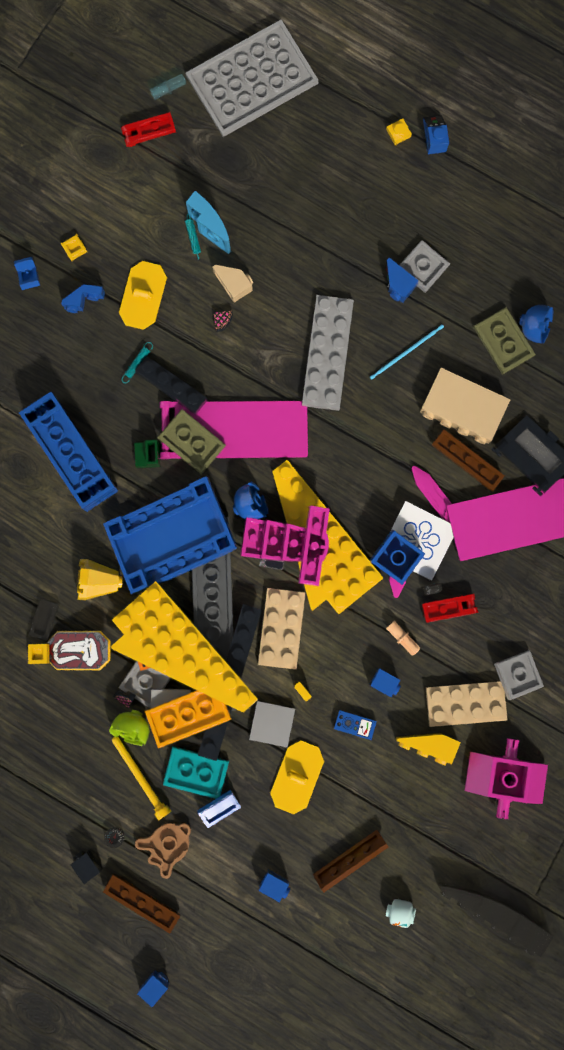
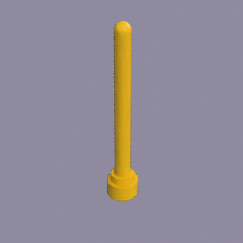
[112,737,172,821]

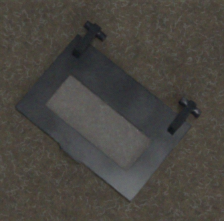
[491,415,564,497]

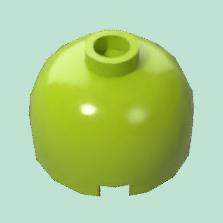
[109,710,150,746]

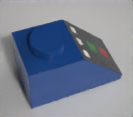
[423,115,449,154]
[385,258,419,303]

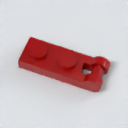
[121,112,176,147]
[422,594,478,623]

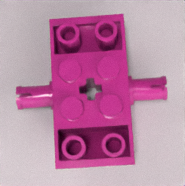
[464,738,548,819]

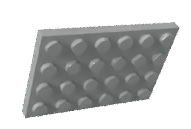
[186,20,319,137]

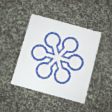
[390,501,454,580]

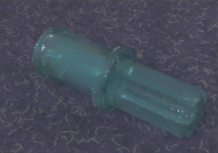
[149,74,186,100]

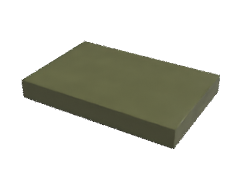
[473,307,536,375]
[157,409,226,475]

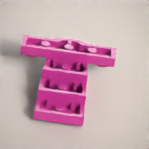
[240,506,330,586]

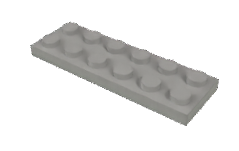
[302,295,354,411]

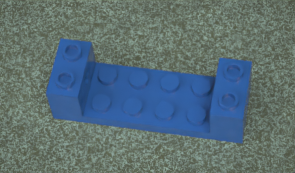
[19,392,119,512]

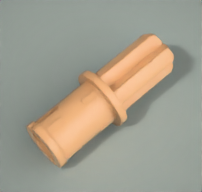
[386,621,420,655]

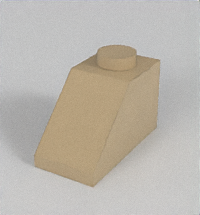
[212,265,253,302]

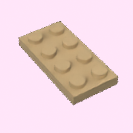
[258,588,305,669]
[425,681,507,727]

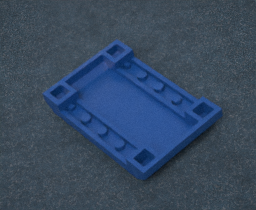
[103,476,237,595]

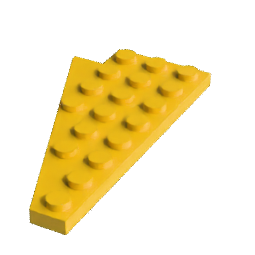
[111,581,258,712]

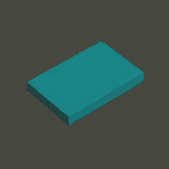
[163,746,229,799]

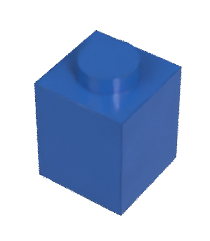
[370,668,401,697]
[259,869,291,903]
[137,970,170,1007]

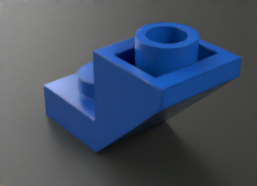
[61,284,105,313]

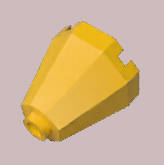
[77,559,122,600]

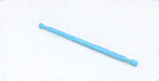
[370,324,444,380]

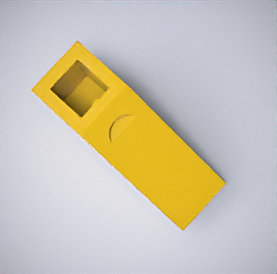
[395,733,461,766]

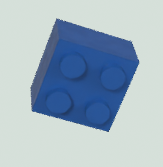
[370,529,425,585]

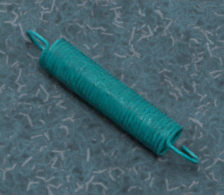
[185,214,201,260]
[122,342,153,383]

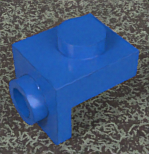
[14,257,40,290]

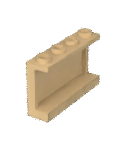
[420,368,510,444]

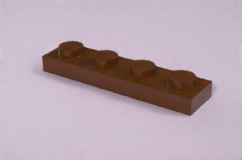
[432,430,504,491]
[313,830,388,892]
[103,874,181,934]

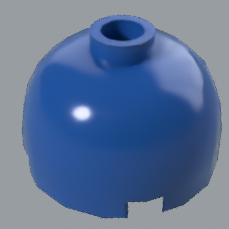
[520,305,553,344]
[233,482,268,520]

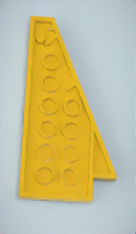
[272,460,383,615]

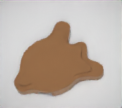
[135,823,191,879]

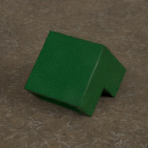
[134,440,160,468]

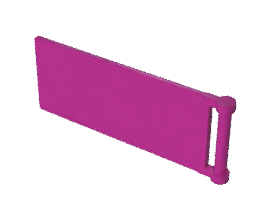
[160,401,308,459]
[446,478,564,561]

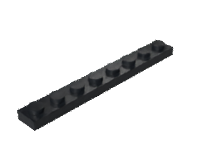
[198,604,262,761]

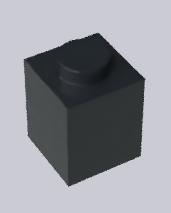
[71,850,103,884]

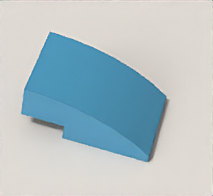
[186,191,231,254]

